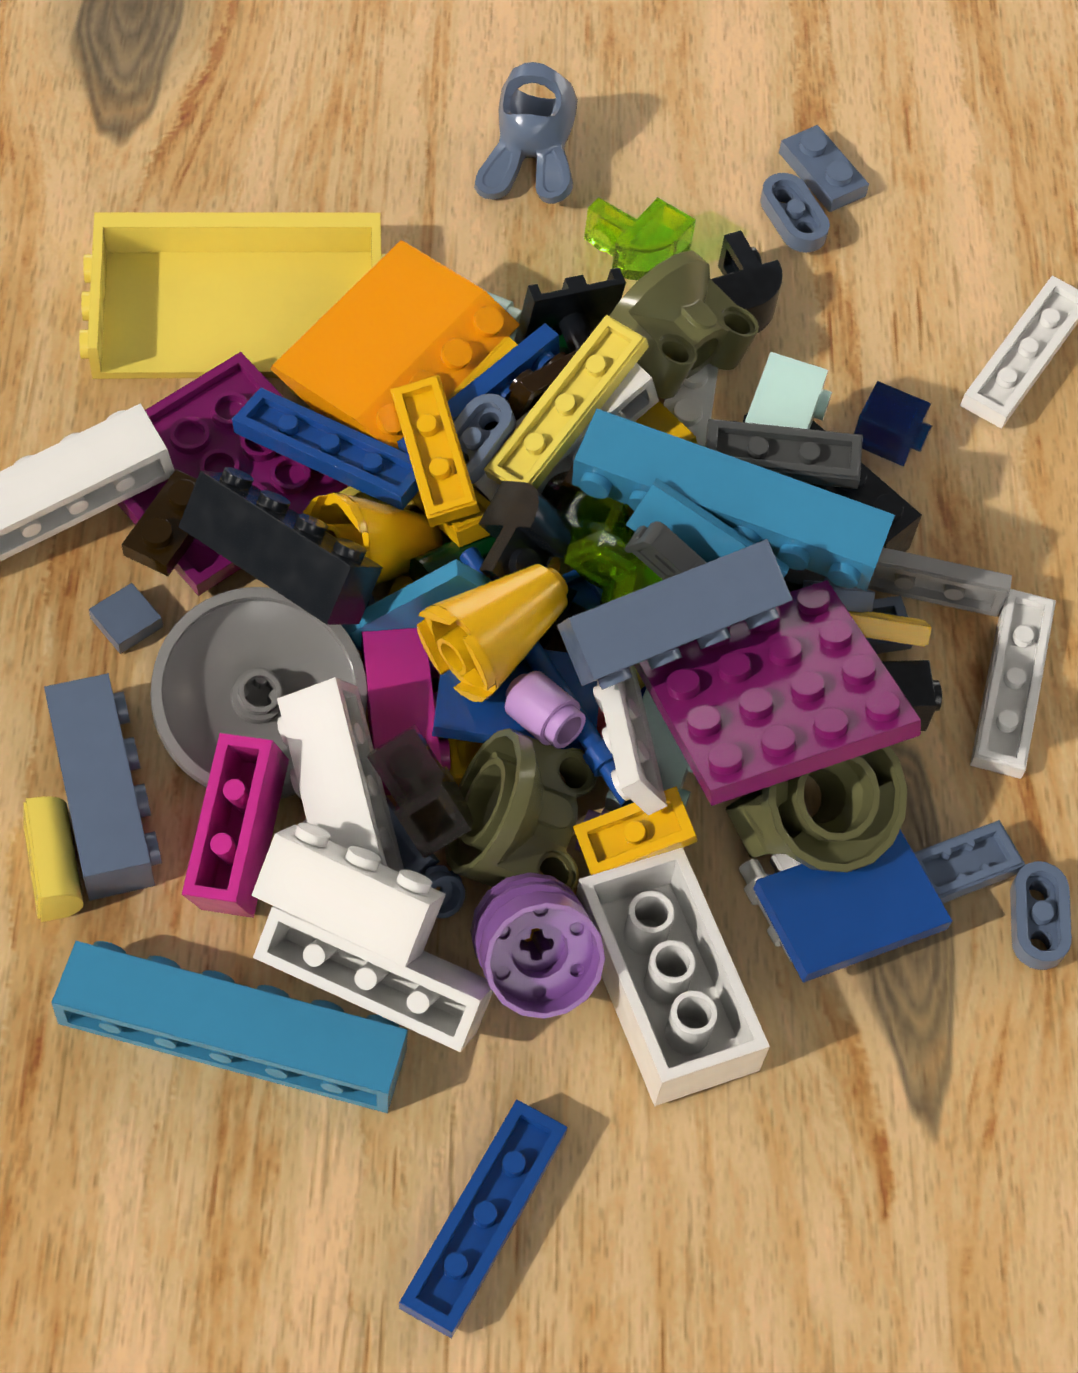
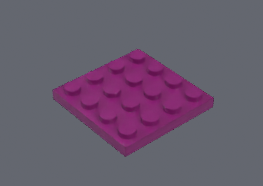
[117,352,349,596]
[634,580,921,806]

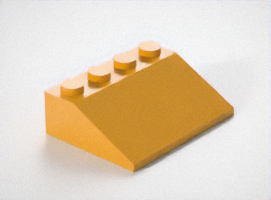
[270,240,520,450]

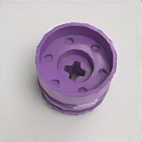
[470,872,605,1019]

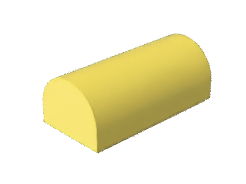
[23,796,84,922]

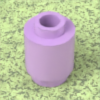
[505,671,586,749]

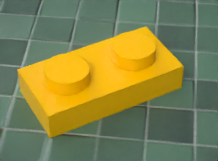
[573,786,698,875]

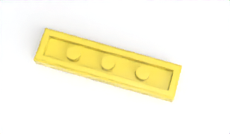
[484,315,649,489]

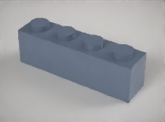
[557,539,793,690]
[44,673,162,901]

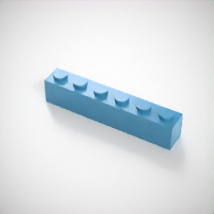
[572,408,895,591]
[51,941,408,1113]

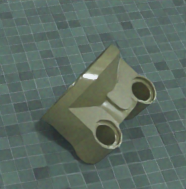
[610,250,759,399]
[445,728,597,891]
[726,746,908,872]

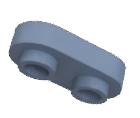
[760,173,830,252]
[454,394,516,485]
[1010,861,1072,970]

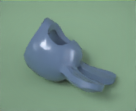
[474,62,578,204]

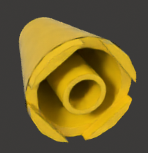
[303,492,443,585]
[417,564,568,702]

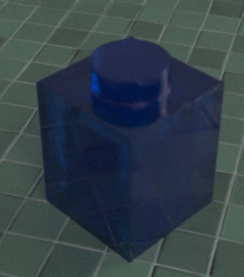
[854,381,933,466]

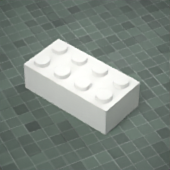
[576,847,770,1106]

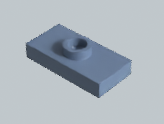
[914,820,1026,903]

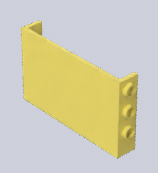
[79,212,386,379]

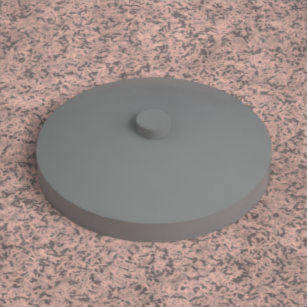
[150,587,367,799]

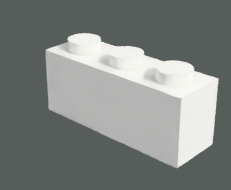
[251,823,446,968]

